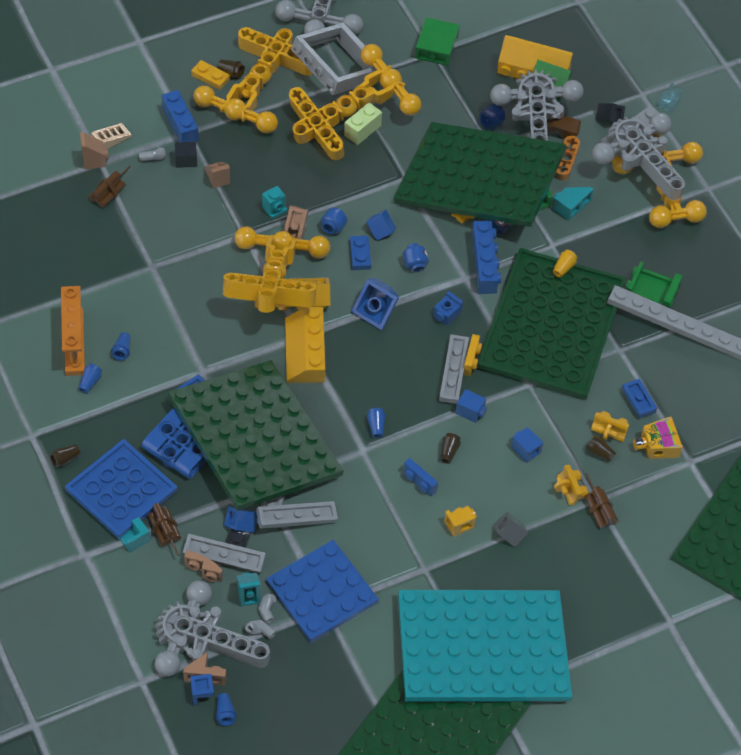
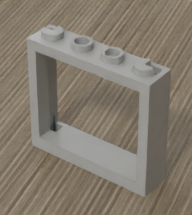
[291,22,377,95]

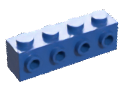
[472,221,501,294]

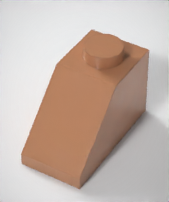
[80,132,109,169]

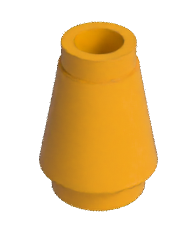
[553,250,578,278]

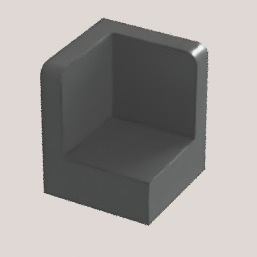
[494,512,528,547]

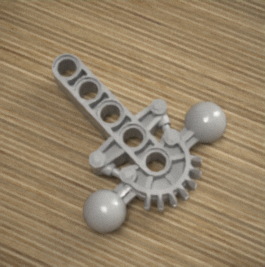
[490,69,584,141]
[592,113,685,200]
[154,580,270,677]

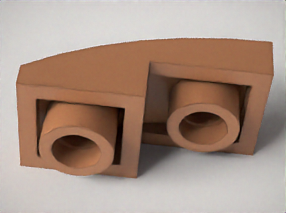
[184,550,223,583]

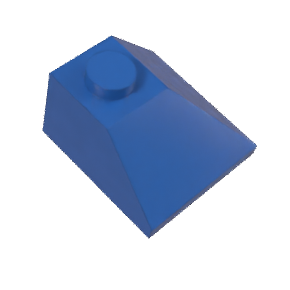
[351,278,399,330]

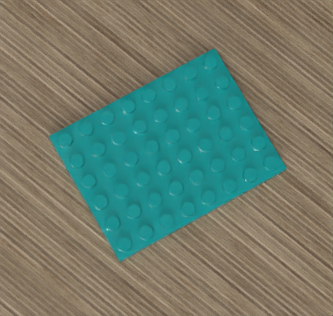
[398,590,572,701]

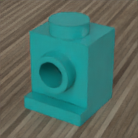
[262,186,287,219]

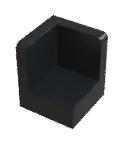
[596,103,625,123]
[175,142,197,168]

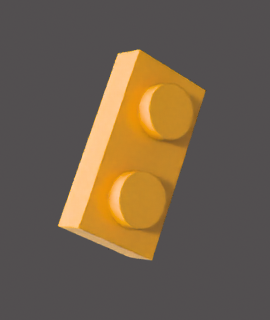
[191,60,230,90]
[463,334,482,377]

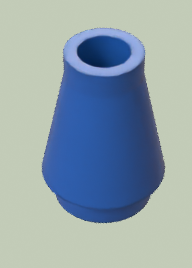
[111,332,131,361]
[78,363,102,393]
[366,408,386,438]
[216,693,237,726]

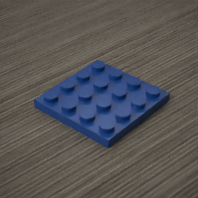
[65,439,178,539]
[266,539,379,643]

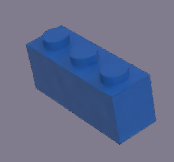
[162,90,199,142]

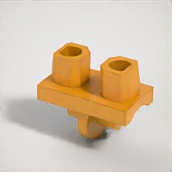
[591,411,629,442]
[554,465,588,506]

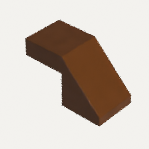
[538,115,581,139]

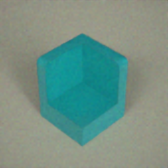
[120,517,150,553]

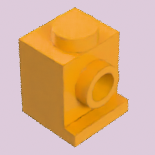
[444,506,477,537]

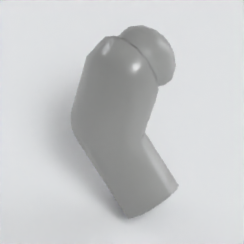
[139,147,166,161]
[258,593,276,624]
[245,620,276,639]

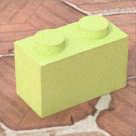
[344,103,382,145]

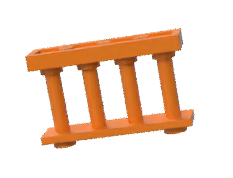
[61,286,85,376]

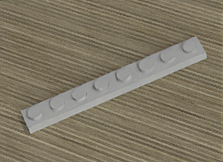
[607,285,741,360]

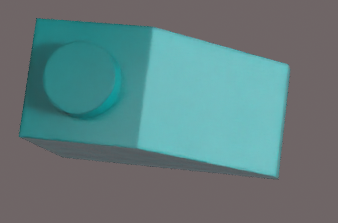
[552,187,594,221]
[236,573,261,607]

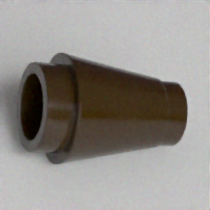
[218,59,245,78]
[440,433,461,463]
[586,435,616,462]
[49,444,80,468]

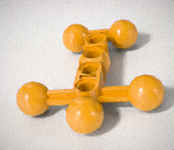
[612,133,707,228]

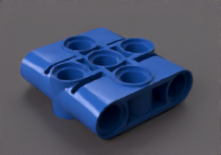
[142,408,207,479]

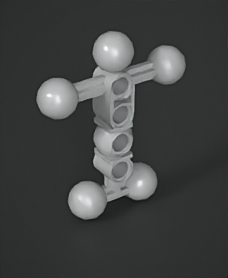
[275,0,363,35]

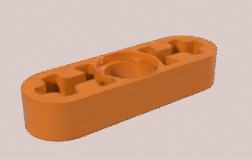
[555,136,580,180]

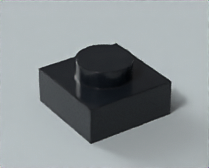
[226,528,250,548]

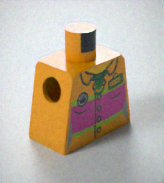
[633,416,683,459]

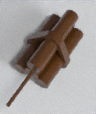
[88,165,131,208]
[584,473,619,529]
[148,503,181,556]

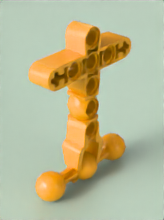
[193,27,313,134]
[289,44,422,161]
[223,226,331,313]

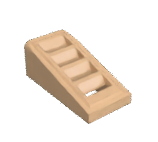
[91,123,132,149]

